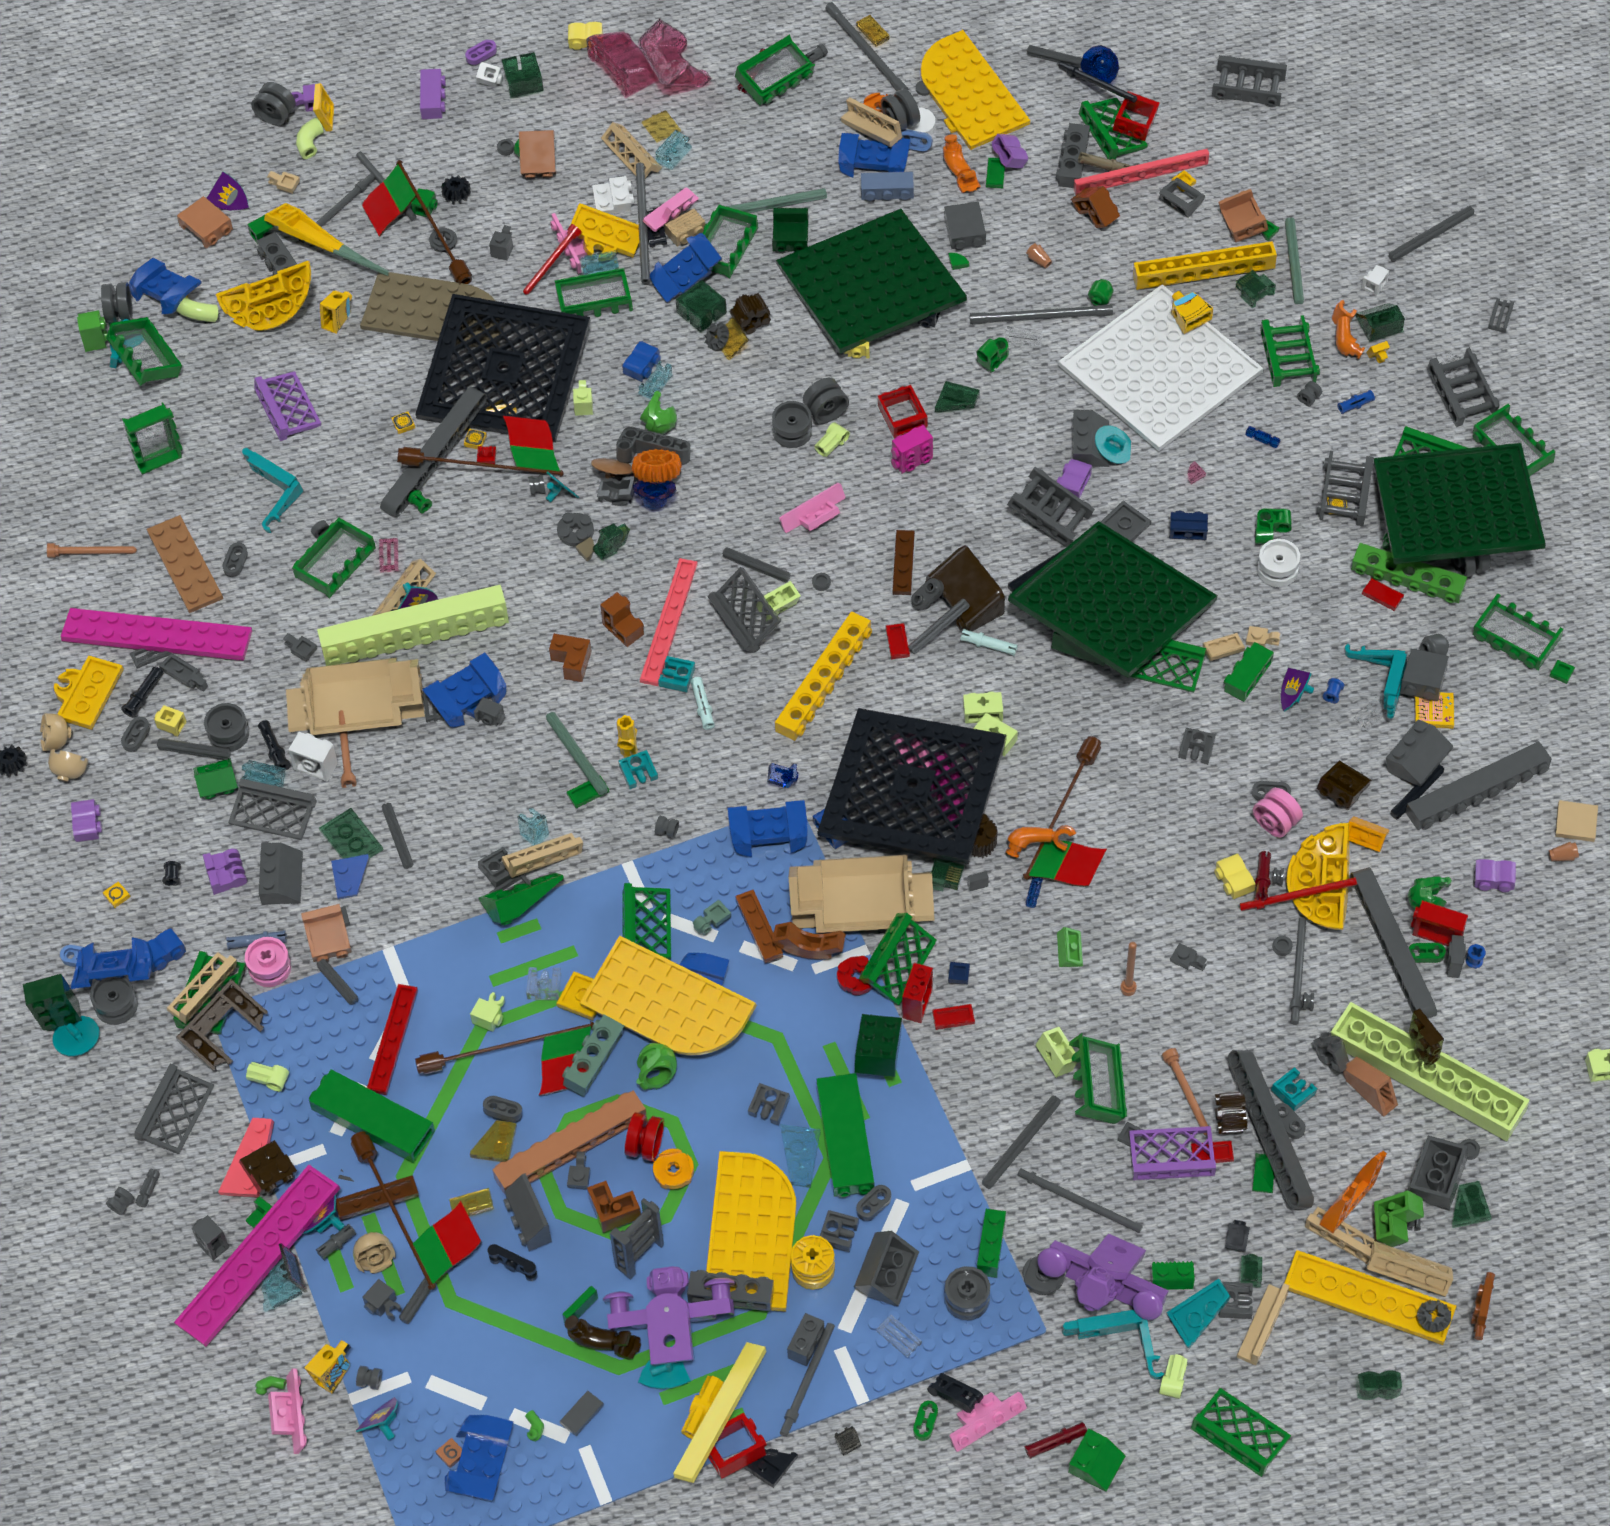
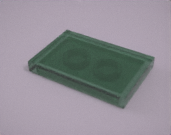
[319,808,383,859]

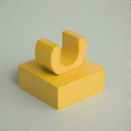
[1366,341,1390,363]

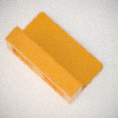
[1349,816,1390,852]

